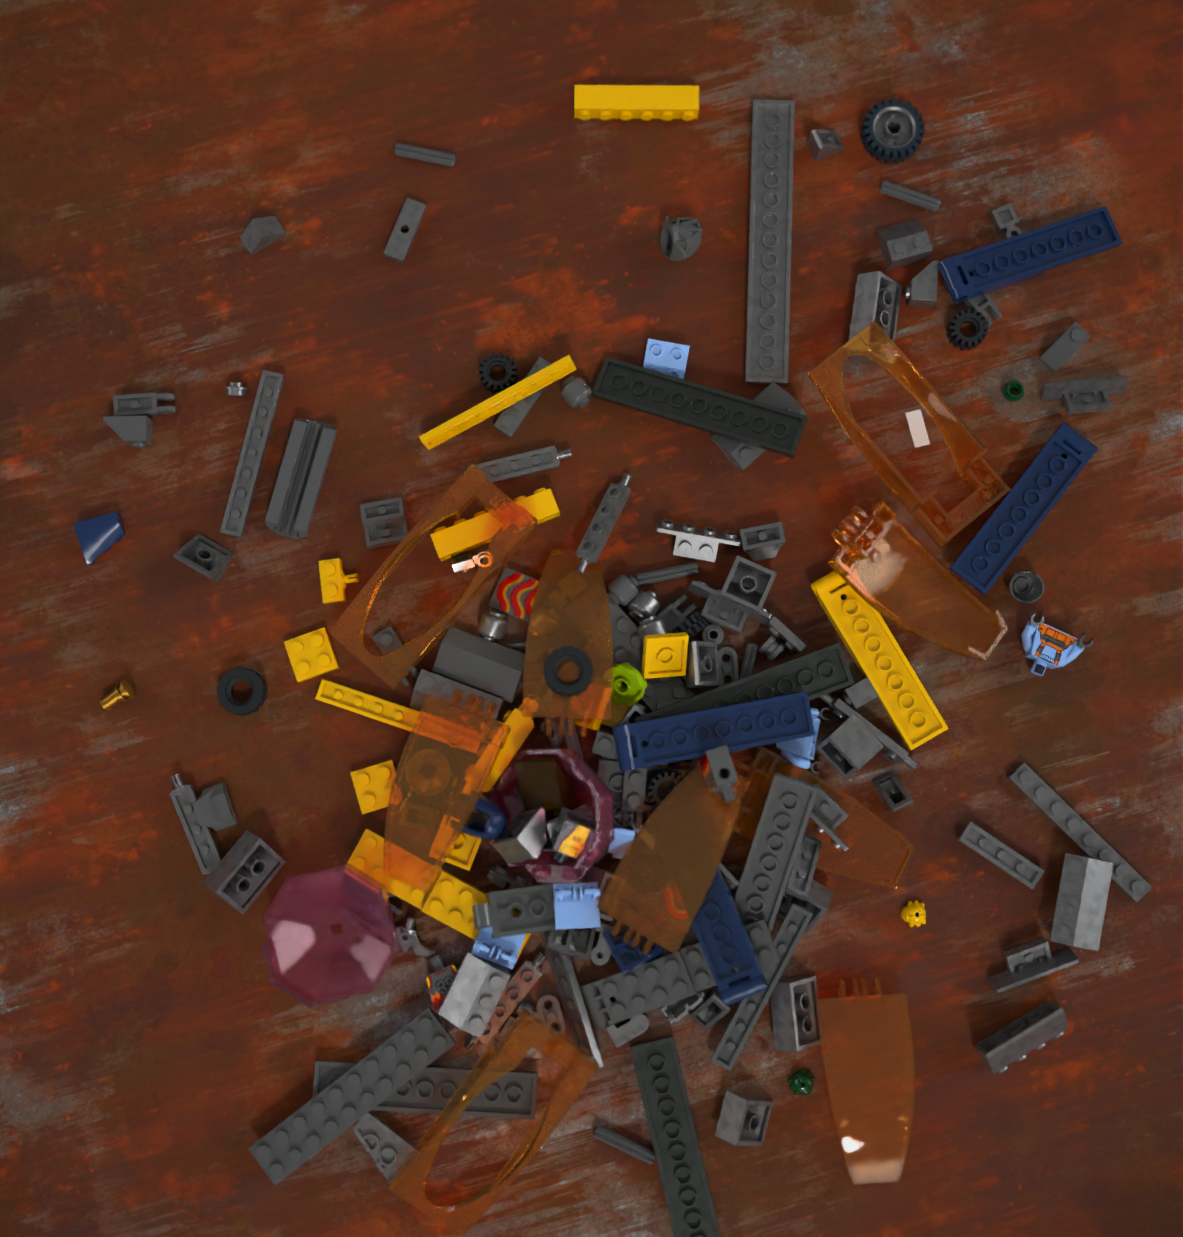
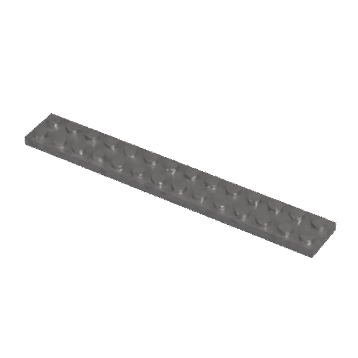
[745,99,795,385]

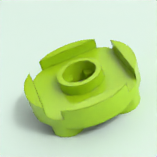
[603,662,647,706]

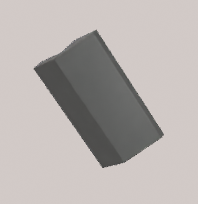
[432,627,529,703]

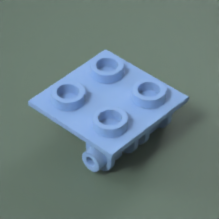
[643,338,690,379]
[553,882,600,930]
[471,927,526,970]

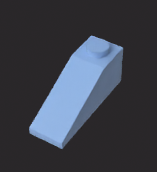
[608,826,635,859]

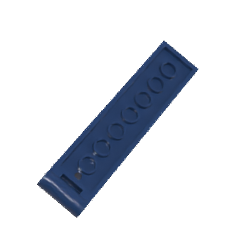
[937,206,1123,303]
[949,422,1098,595]
[612,691,815,771]
[648,798,769,1006]

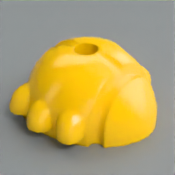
[901,900,926,927]

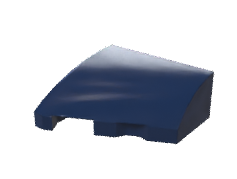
[74,512,126,565]
[602,929,663,975]

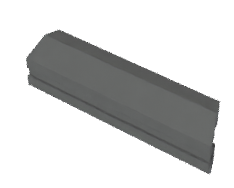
[265,418,338,540]

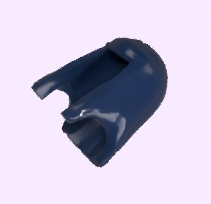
[448,790,507,840]

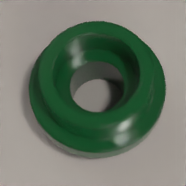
[1002,380,1024,402]

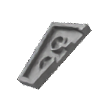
[353,1111,420,1189]

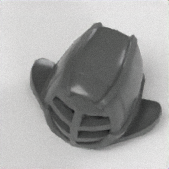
[660,215,703,262]

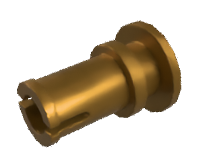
[99,680,136,710]

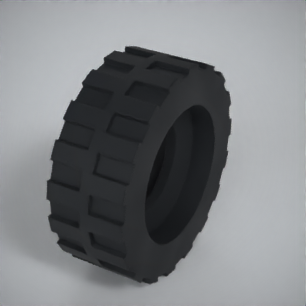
[544,646,593,697]
[216,667,268,715]

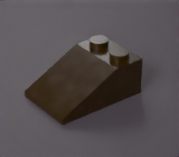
[514,758,580,824]

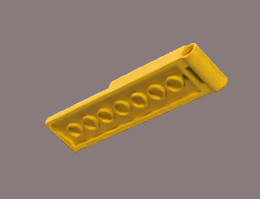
[811,563,949,751]
[345,829,532,960]

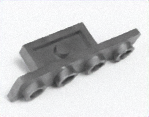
[1040,375,1129,415]
[656,519,741,562]
[688,580,772,635]
[810,784,850,851]
[988,937,1079,993]

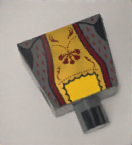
[551,807,603,863]

